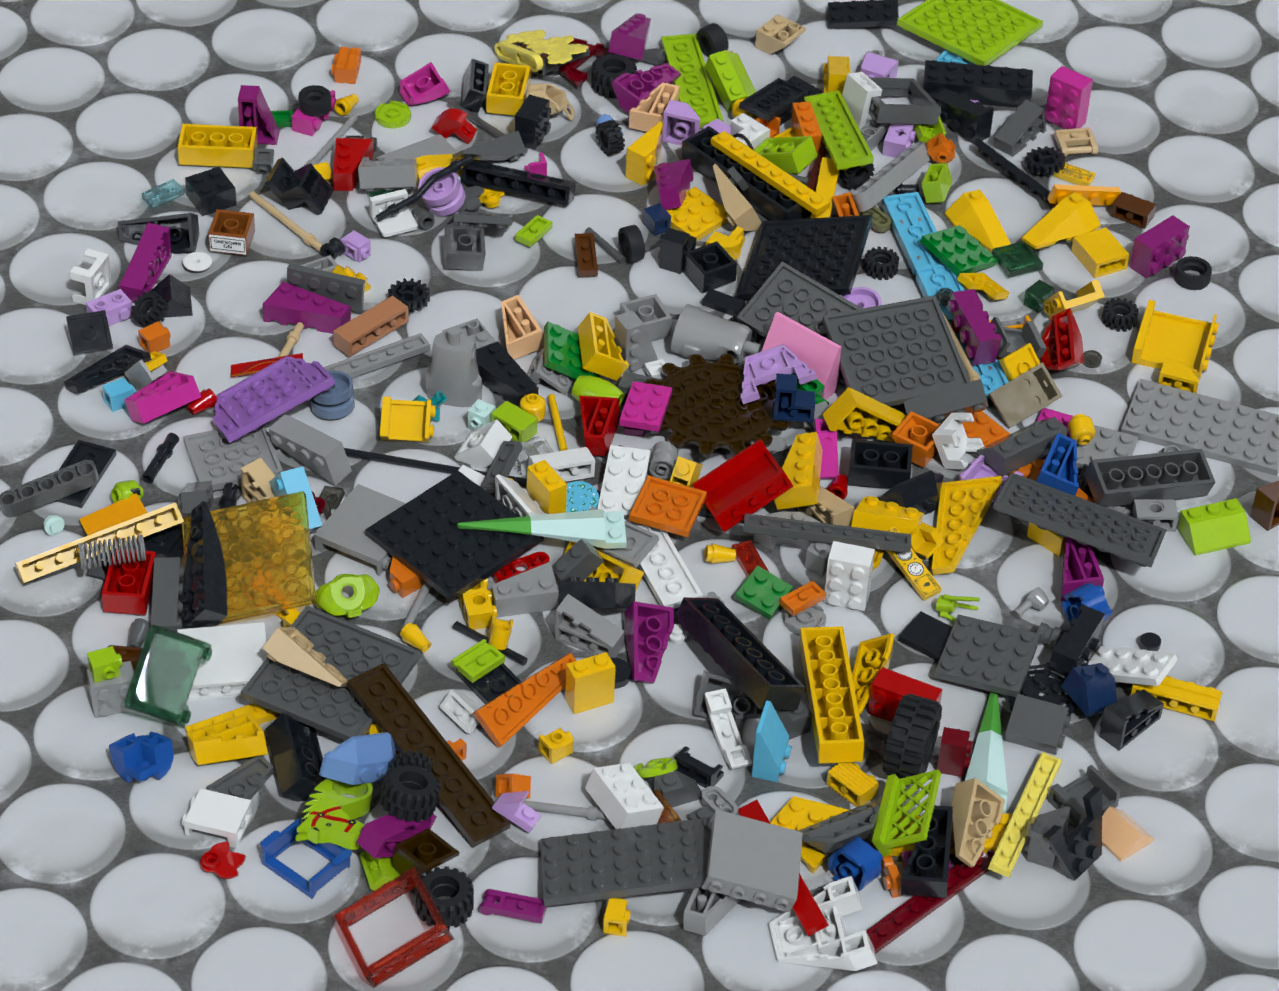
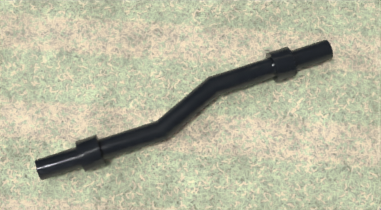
[375,154,474,222]

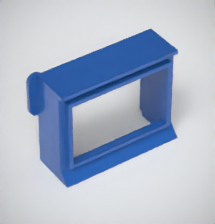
[261,817,352,899]

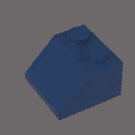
[1061,663,1117,717]

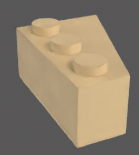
[796,485,854,545]

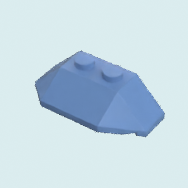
[319,732,397,785]

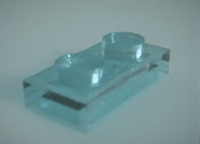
[142,179,184,208]

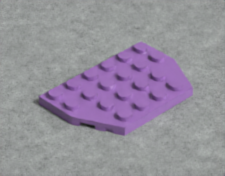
[213,356,336,443]

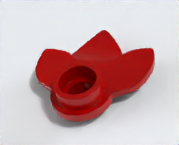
[200,842,246,879]

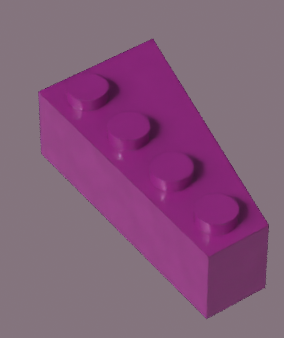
[118,223,172,303]

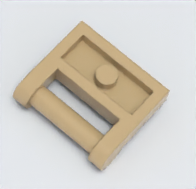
[1054,128,1098,157]

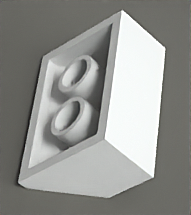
[495,475,547,517]

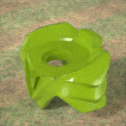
[314,574,380,618]

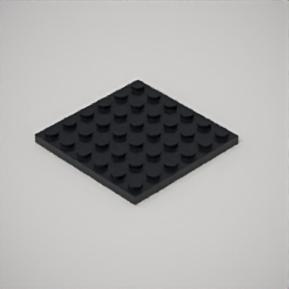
[738,215,872,300]
[365,471,544,602]

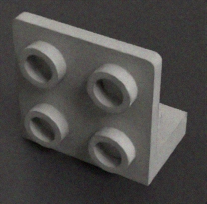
[527,348,574,395]

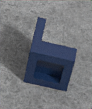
[643,204,671,236]

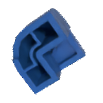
[109,731,174,783]

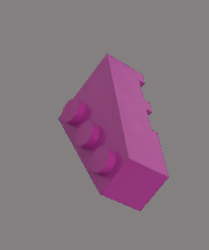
[238,85,280,145]
[654,159,694,210]
[356,814,437,858]

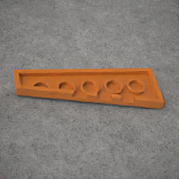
[473,653,576,748]

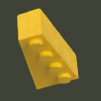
[822,387,906,442]
[774,432,823,510]

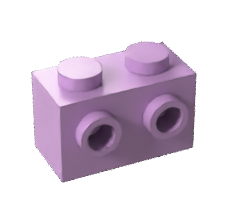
[86,289,133,326]

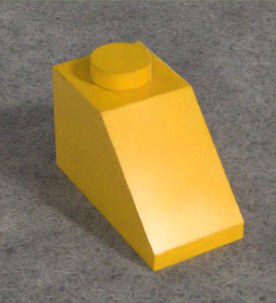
[1158,358,1199,393]

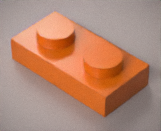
[779,581,826,616]

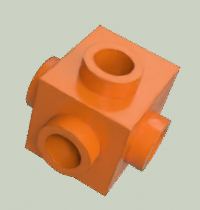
[926,133,956,164]

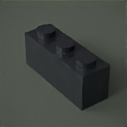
[462,58,489,112]

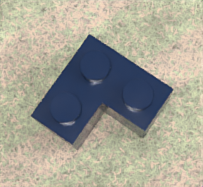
[773,373,815,423]

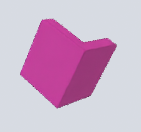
[524,152,547,176]

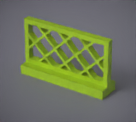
[872,770,941,856]

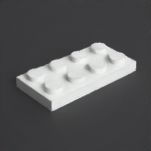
[597,445,651,519]
[1087,646,1178,686]

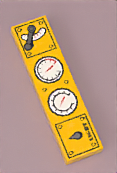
[886,526,942,601]

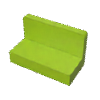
[360,850,405,892]

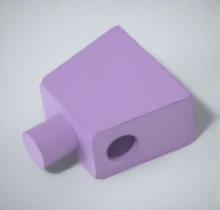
[860,52,899,78]

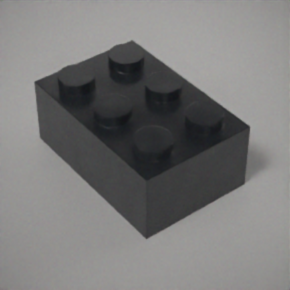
[848,439,913,489]

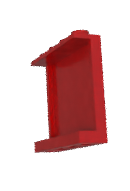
[692,439,794,532]

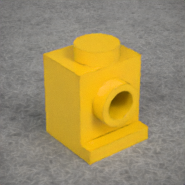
[538,728,574,764]
[603,898,631,937]

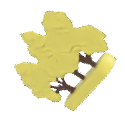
[494,29,588,72]

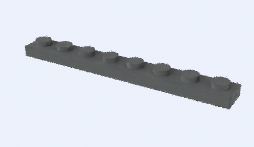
[743,513,911,553]

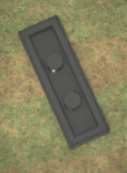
[480,441,523,493]

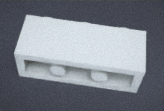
[529,447,595,482]

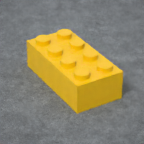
[178,124,257,168]

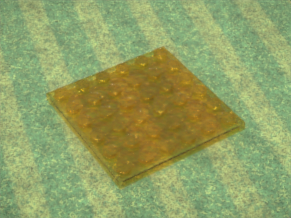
[182,491,317,624]

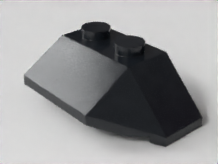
[878,470,944,515]

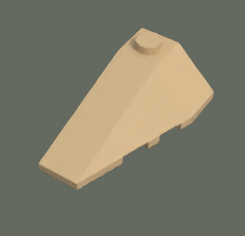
[713,164,761,231]

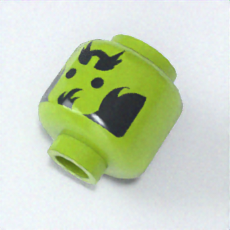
[111,480,144,503]

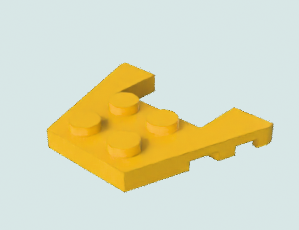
[770,796,849,874]

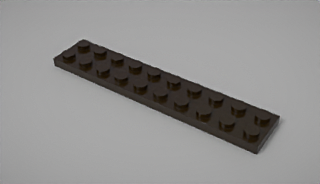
[347,663,511,847]

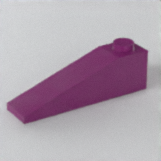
[612,63,682,114]
[624,601,674,684]

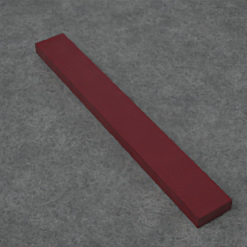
[866,849,995,954]

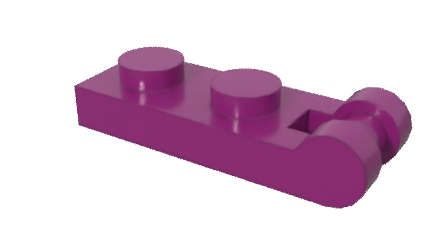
[479,889,547,924]

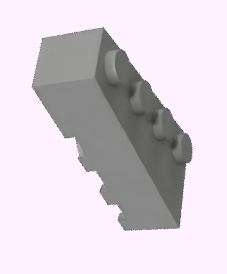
[268,414,352,486]

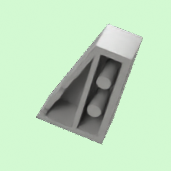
[358,157,419,191]
[614,310,658,372]
[492,562,559,618]
[555,594,625,658]
[684,887,741,936]

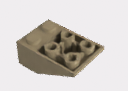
[988,362,1063,429]

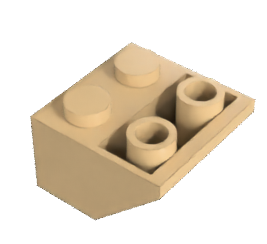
[755,14,806,55]

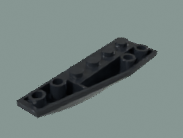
[181,501,228,629]

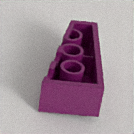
[608,13,651,60]
[263,282,351,334]
[948,289,1002,365]

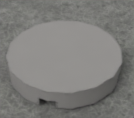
[784,604,827,636]

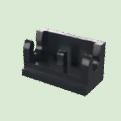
[674,746,724,788]

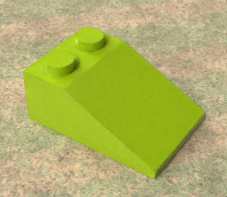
[754,136,818,175]

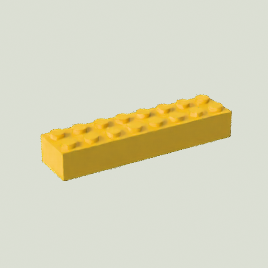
[799,626,864,763]

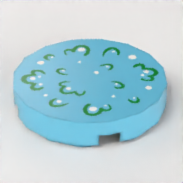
[566,481,599,513]

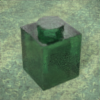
[1023,279,1055,314]

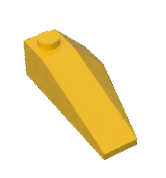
[1022,192,1101,249]

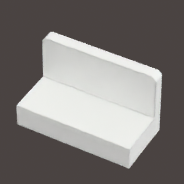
[439,689,480,734]

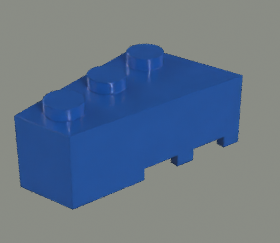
[1037,433,1079,495]

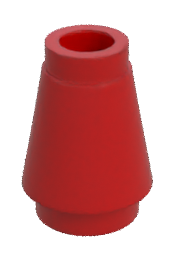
[187,388,218,415]
[828,474,848,500]

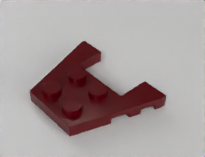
[545,38,615,87]

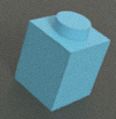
[102,378,135,412]

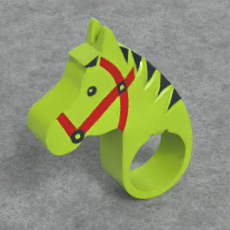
[296,778,373,850]

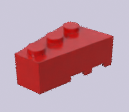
[333,138,374,191]
[579,396,621,456]

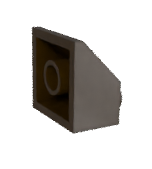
[392,828,459,878]

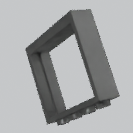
[868,77,941,124]

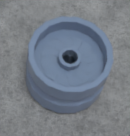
[311,371,355,420]

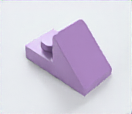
[492,791,542,833]

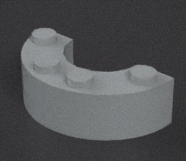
[753,511,831,577]

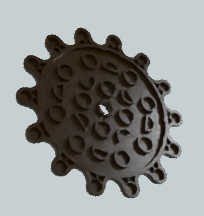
[644,354,790,457]

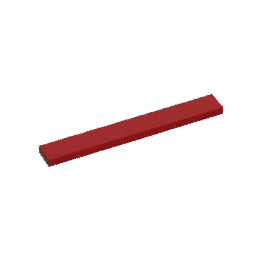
[738,799,829,937]

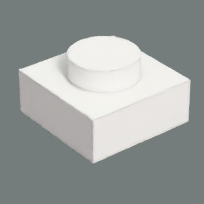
[644,359,666,379]

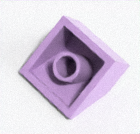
[662,100,700,146]

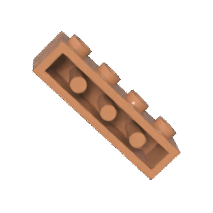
[333,296,408,357]

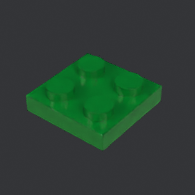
[734,565,793,620]

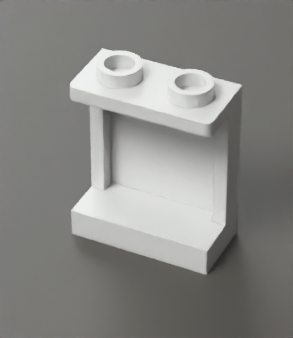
[842,72,882,129]
[182,788,252,848]

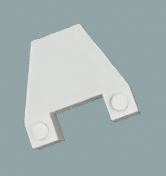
[769,876,878,971]

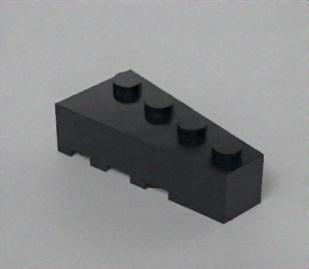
[929,87,994,145]
[476,341,539,408]
[901,805,953,898]

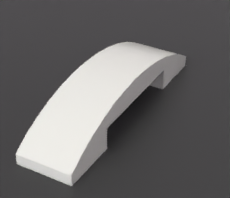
[704,688,752,770]

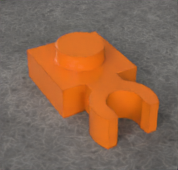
[881,855,901,898]

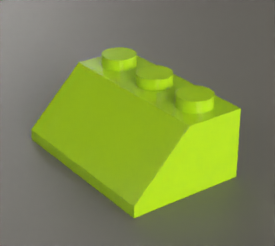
[705,50,756,111]
[1177,498,1251,556]

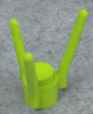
[936,594,980,623]

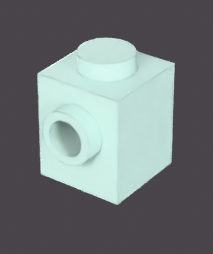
[468,399,496,430]

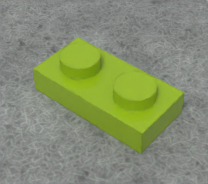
[515,215,553,247]

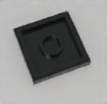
[66,310,113,356]

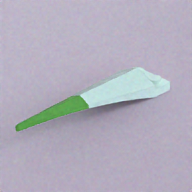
[457,509,627,549]
[965,692,1008,814]

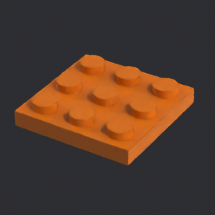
[629,475,707,537]

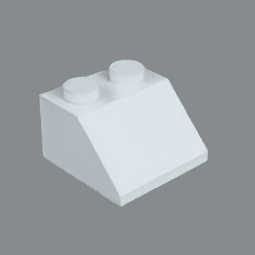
[454,419,512,468]

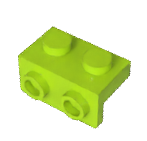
[913,115,946,144]

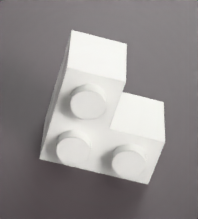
[730,113,770,148]

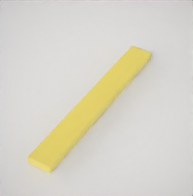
[988,752,1062,878]

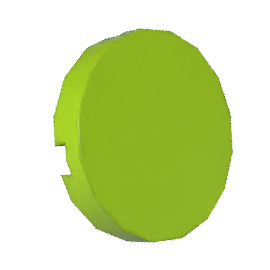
[375,101,411,129]
[633,757,677,778]

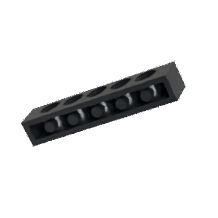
[461,160,576,205]

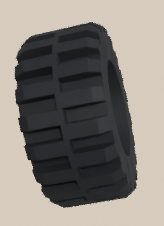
[882,694,942,779]

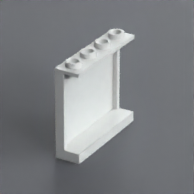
[177,622,267,701]

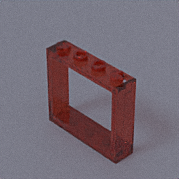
[334,867,454,988]

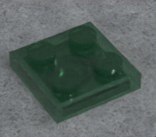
[992,241,1043,278]

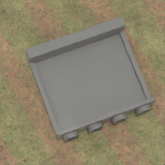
[314,484,406,576]
[702,809,803,912]

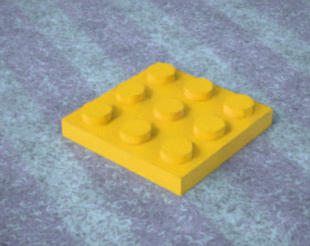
[666,187,729,242]

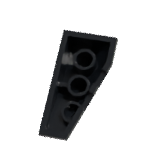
[118,213,200,253]

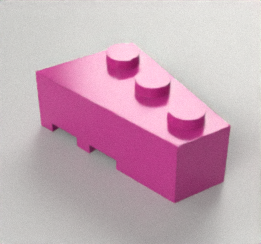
[124,371,201,424]

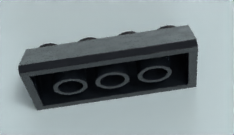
[265,713,327,802]

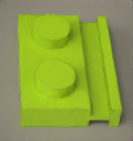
[452,639,505,683]

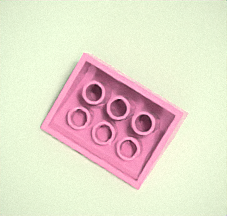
[762,312,841,400]

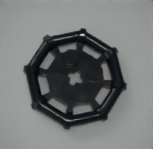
[1007,662,1078,716]

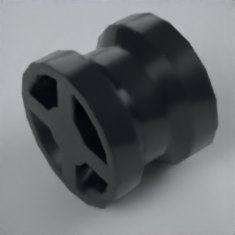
[321,237,345,260]

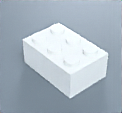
[823,541,875,611]
[585,763,664,829]

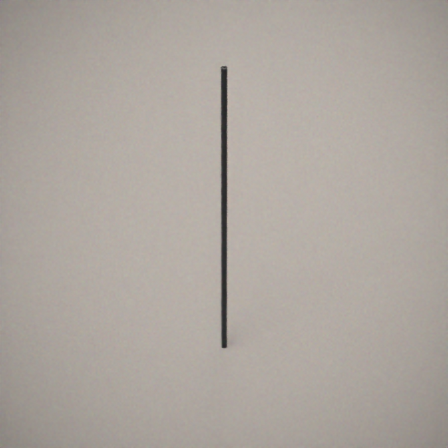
[344,448,744,524]

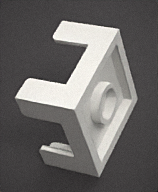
[70,249,112,305]
[932,413,984,469]

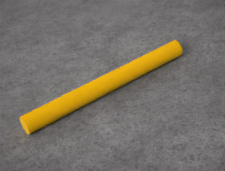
[547,394,568,451]

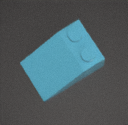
[752,701,792,783]

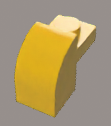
[706,226,745,260]

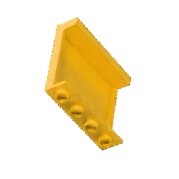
[1131,300,1219,378]

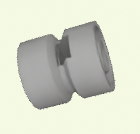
[649,441,678,480]

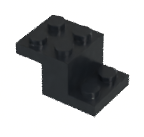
[265,157,334,215]

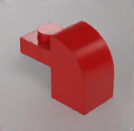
[431,108,477,144]

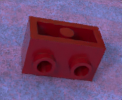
[937,727,973,777]

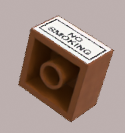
[208,209,255,255]

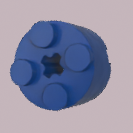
[1062,583,1112,622]
[828,837,882,891]

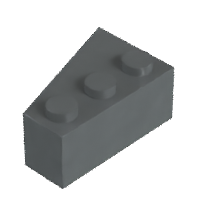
[994,100,1046,157]

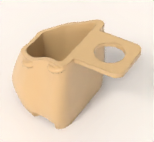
[525,83,575,121]

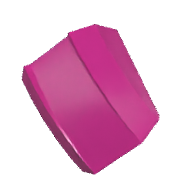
[400,62,451,106]

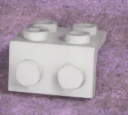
[370,189,418,237]

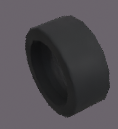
[618,225,645,263]
[1174,256,1212,290]

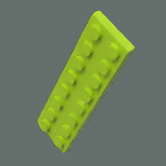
[661,34,723,128]
[804,90,874,170]

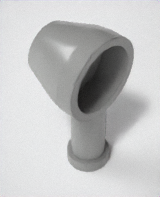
[1012,587,1049,619]

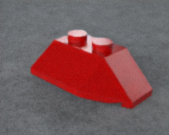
[1041,308,1084,370]

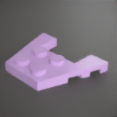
[741,344,817,404]

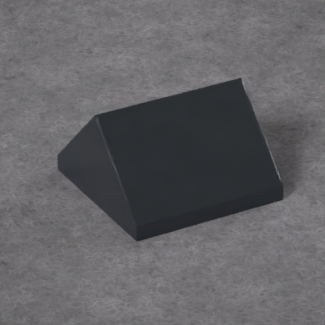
[151,274,193,318]

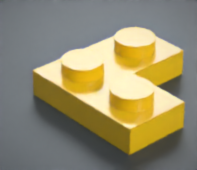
[957,273,1010,301]

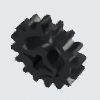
[1025,146,1065,176]
[388,278,430,312]

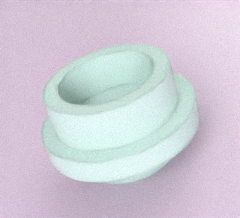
[44,515,65,536]

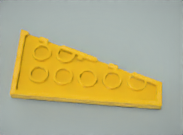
[932,476,1003,575]

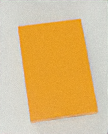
[79,493,147,536]

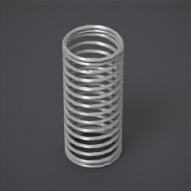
[78,534,146,570]

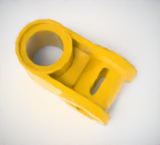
[488,615,513,650]

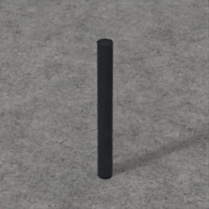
[453,621,528,666]

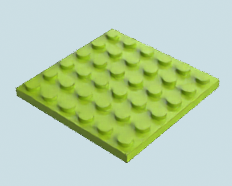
[897,0,1043,65]

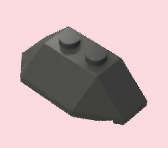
[798,803,880,855]

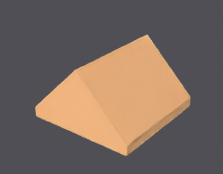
[1102,806,1154,862]

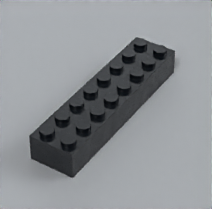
[681,126,812,221]
[675,597,805,711]

